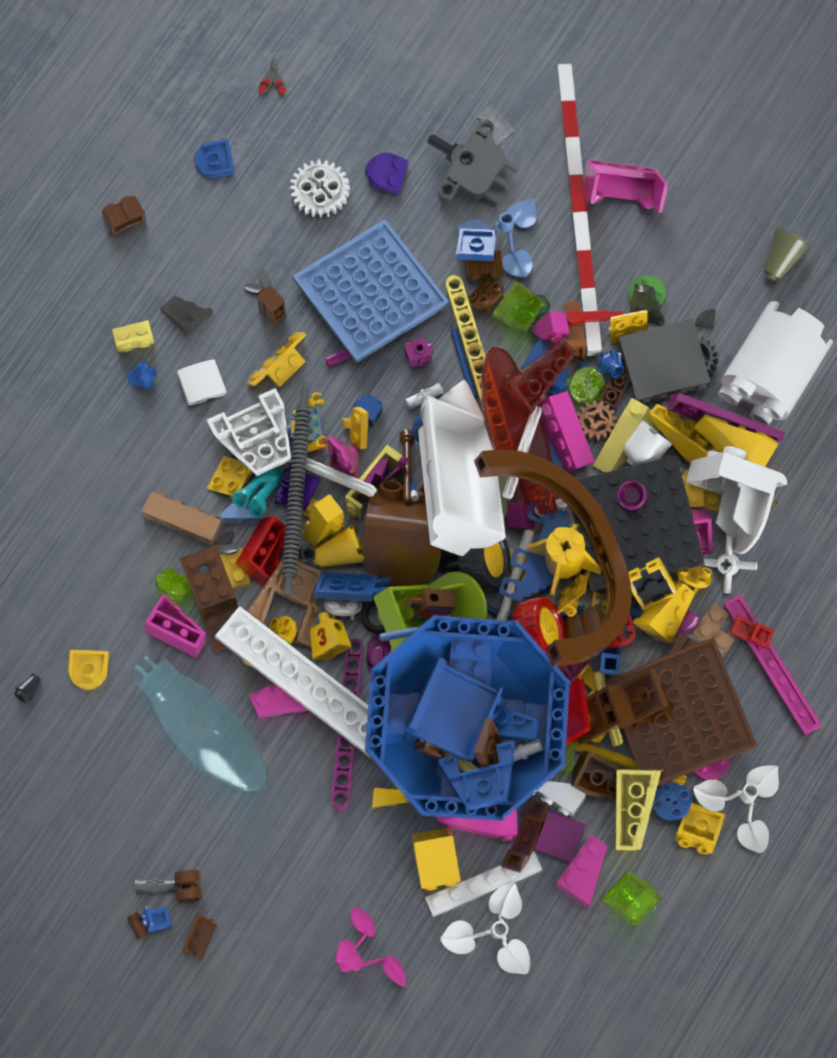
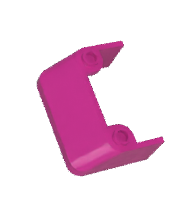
[585,160,668,213]

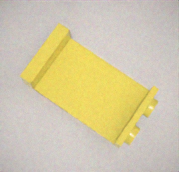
[345,445,402,519]

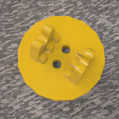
[676,566,712,593]
[269,615,298,645]

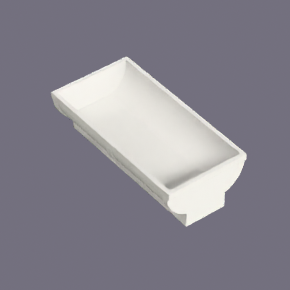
[418,396,506,556]

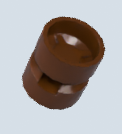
[174,870,202,903]

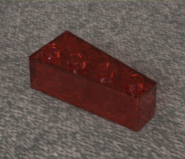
[502,339,575,417]

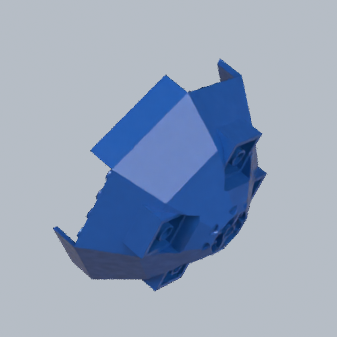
[365,614,571,821]

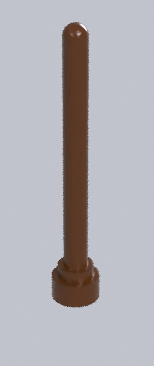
[399,429,415,503]

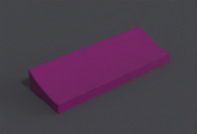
[667,393,785,443]

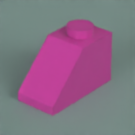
[530,311,569,342]

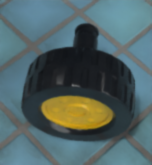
[438,538,511,591]

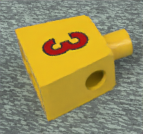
[310,612,352,662]

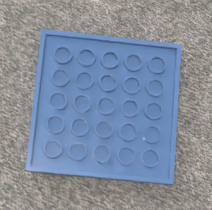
[293,219,449,363]

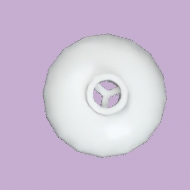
[624,421,672,466]

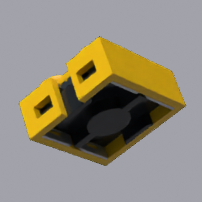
[628,557,678,611]

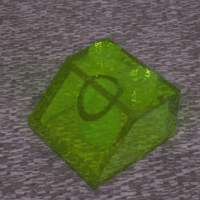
[492,281,547,333]
[601,871,662,927]

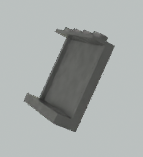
[619,319,710,405]

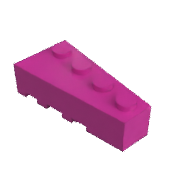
[532,391,595,472]

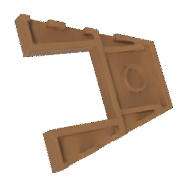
[247,560,321,650]

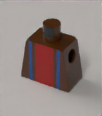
[406,588,457,621]

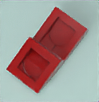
[729,615,775,648]

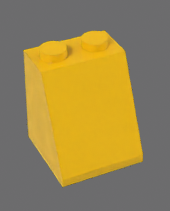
[411,827,461,890]

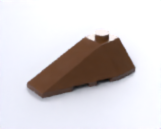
[571,751,622,800]

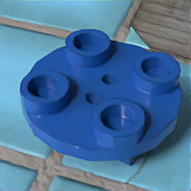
[652,782,692,821]

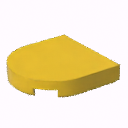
[68,650,109,690]

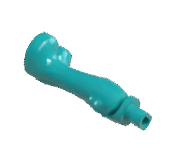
[232,464,286,517]

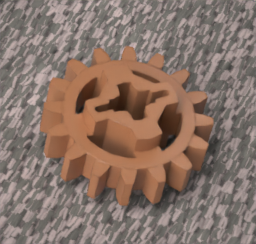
[577,400,617,442]

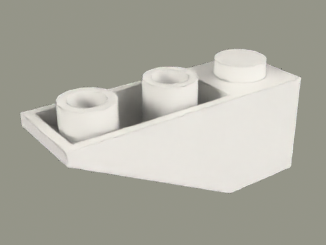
[532,781,586,818]

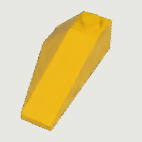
[694,414,778,467]

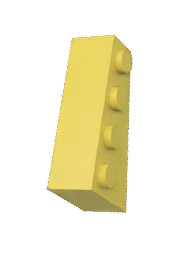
[616,769,661,851]

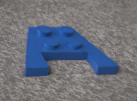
[438,740,515,811]

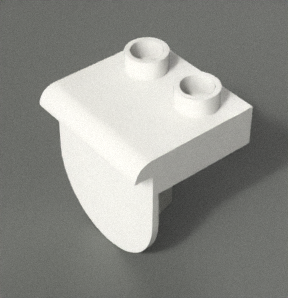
[686,447,787,554]

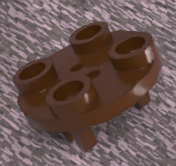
[468,279,504,314]

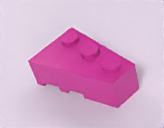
[145,592,206,658]
[556,835,607,910]

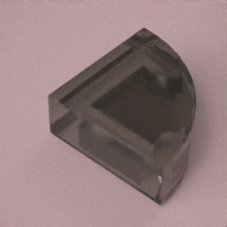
[694,309,716,329]

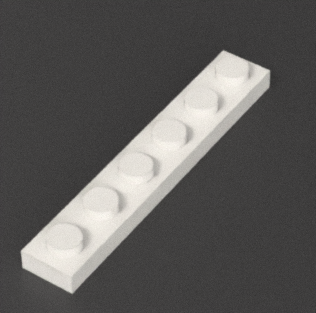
[425,851,542,917]

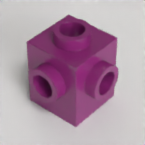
[404,338,434,368]

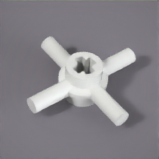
[703,535,757,593]

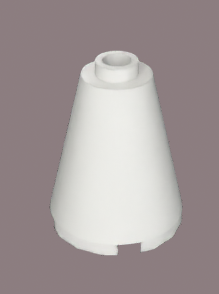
[438,379,484,418]

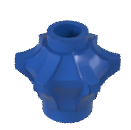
[596,349,624,378]
[127,360,157,389]

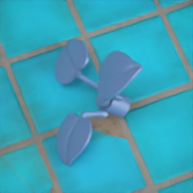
[456,199,537,278]

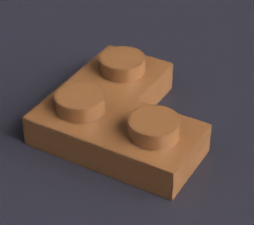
[691,603,735,657]

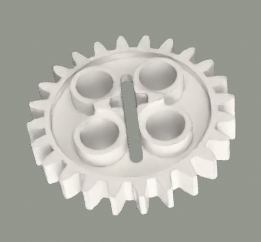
[290,159,350,218]

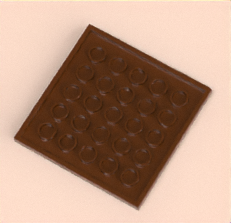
[605,637,758,786]

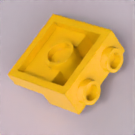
[682,470,722,512]
[674,803,725,854]

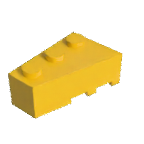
[300,494,345,549]
[633,582,695,643]

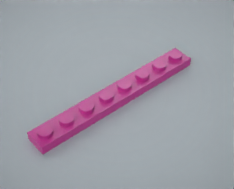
[723,594,821,736]

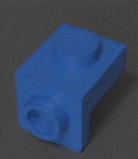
[141,907,172,933]

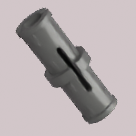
[135,878,175,894]

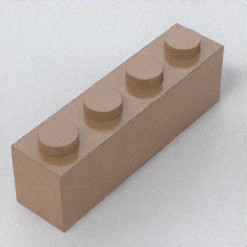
[142,491,222,545]

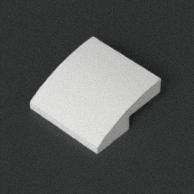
[176,359,227,406]

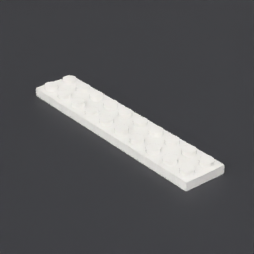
[215,606,370,757]

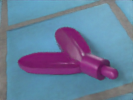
[381,457,409,482]

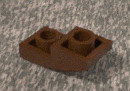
[599,373,631,409]

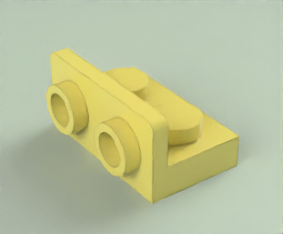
[112,320,154,352]

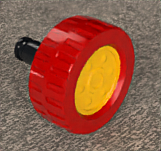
[513,597,566,656]

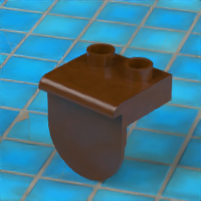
[363,481,441,587]

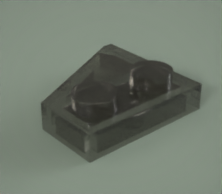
[629,284,665,325]

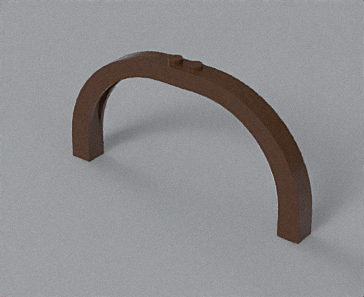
[474,450,632,667]

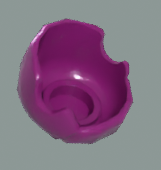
[617,481,647,510]

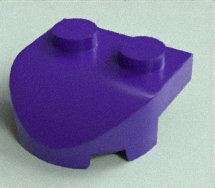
[365,152,409,195]

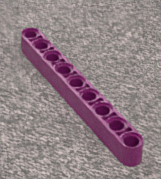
[331,638,364,811]

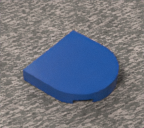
[195,139,235,178]

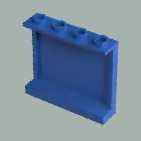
[405,657,503,762]

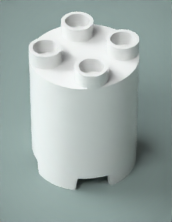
[718,301,833,426]

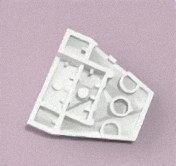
[207,388,291,476]

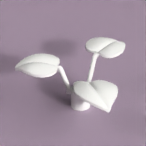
[693,765,779,853]
[440,883,530,974]

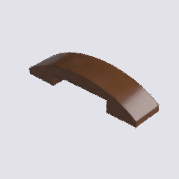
[501,798,548,873]

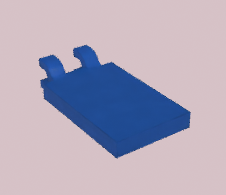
[314,572,391,602]

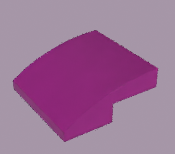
[361,458,389,502]
[535,811,587,863]

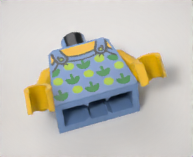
[287,392,328,452]

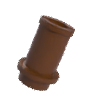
[127,912,149,940]

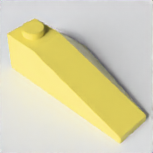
[593,398,660,473]

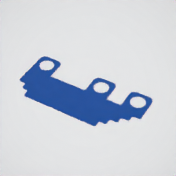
[499,502,570,601]

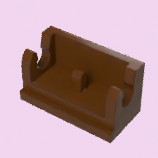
[182,913,217,961]

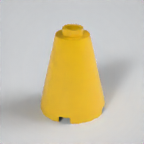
[313,525,364,567]

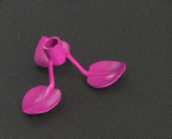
[335,906,406,987]

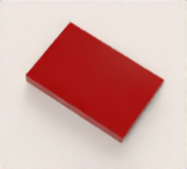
[566,677,591,745]

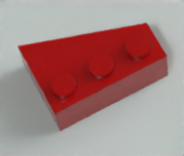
[235,515,286,587]

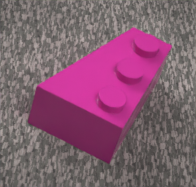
[249,684,309,718]

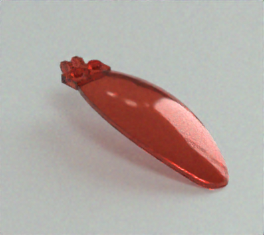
[481,347,560,515]

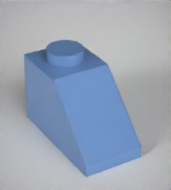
[221,494,260,524]

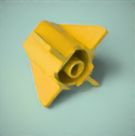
[527,523,602,596]

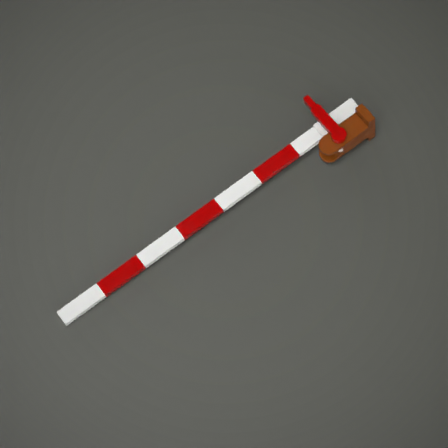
[558,64,622,363]

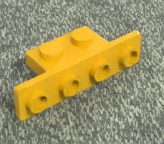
[247,332,306,387]

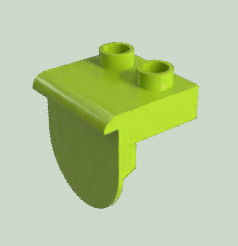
[373,572,487,652]

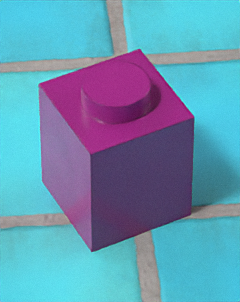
[507,500,535,528]

